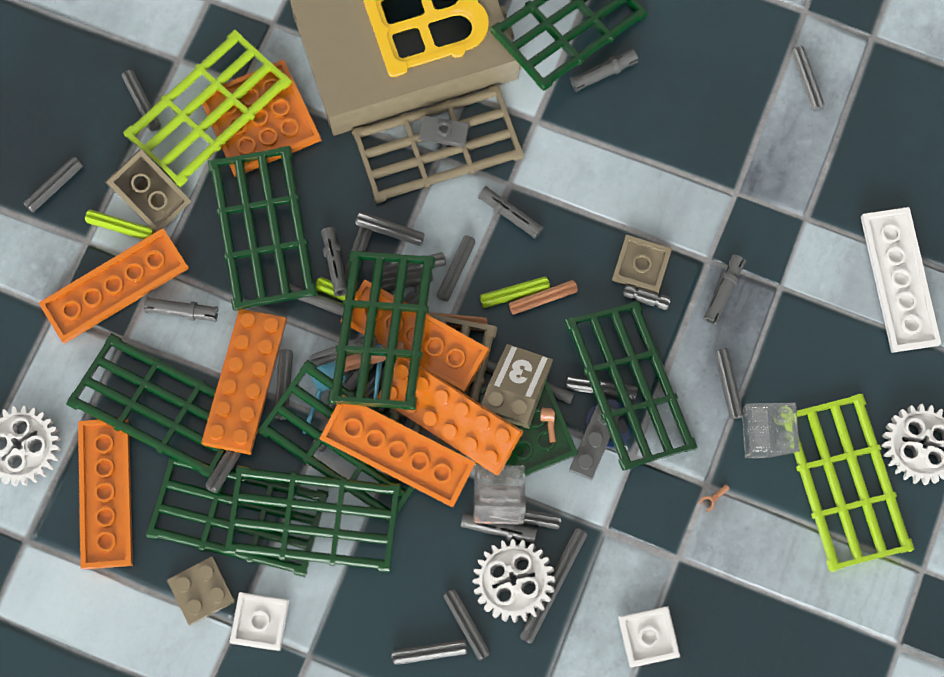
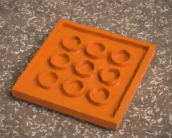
[202,59,321,177]

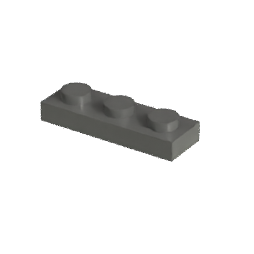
[569,404,620,480]

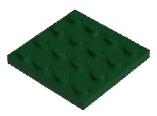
[466,380,578,493]

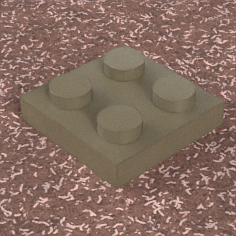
[612,234,672,293]
[167,557,235,626]

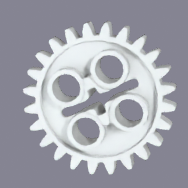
[882,404,944,485]
[0,406,61,486]
[473,539,555,623]

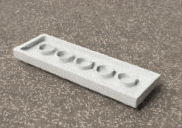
[861,207,941,353]

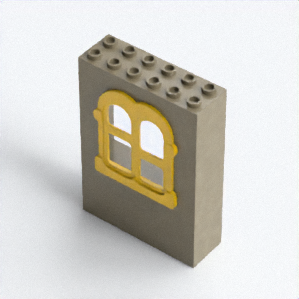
[290,0,521,136]

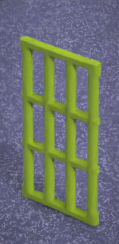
[123,30,292,187]
[780,394,915,572]

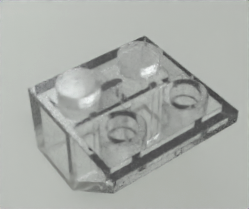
[742,402,800,458]
[473,464,526,524]

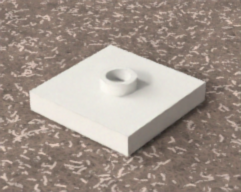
[230,592,290,651]
[618,606,680,668]

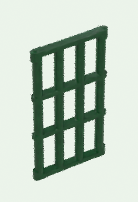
[489,0,648,91]
[208,146,318,311]
[328,251,435,410]
[564,301,698,471]
[66,333,226,478]
[258,360,415,523]
[146,456,329,577]
[225,465,401,573]

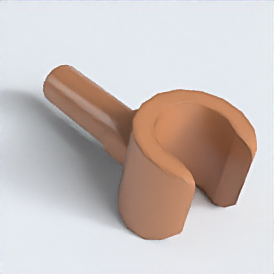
[540,408,556,443]
[699,484,730,512]

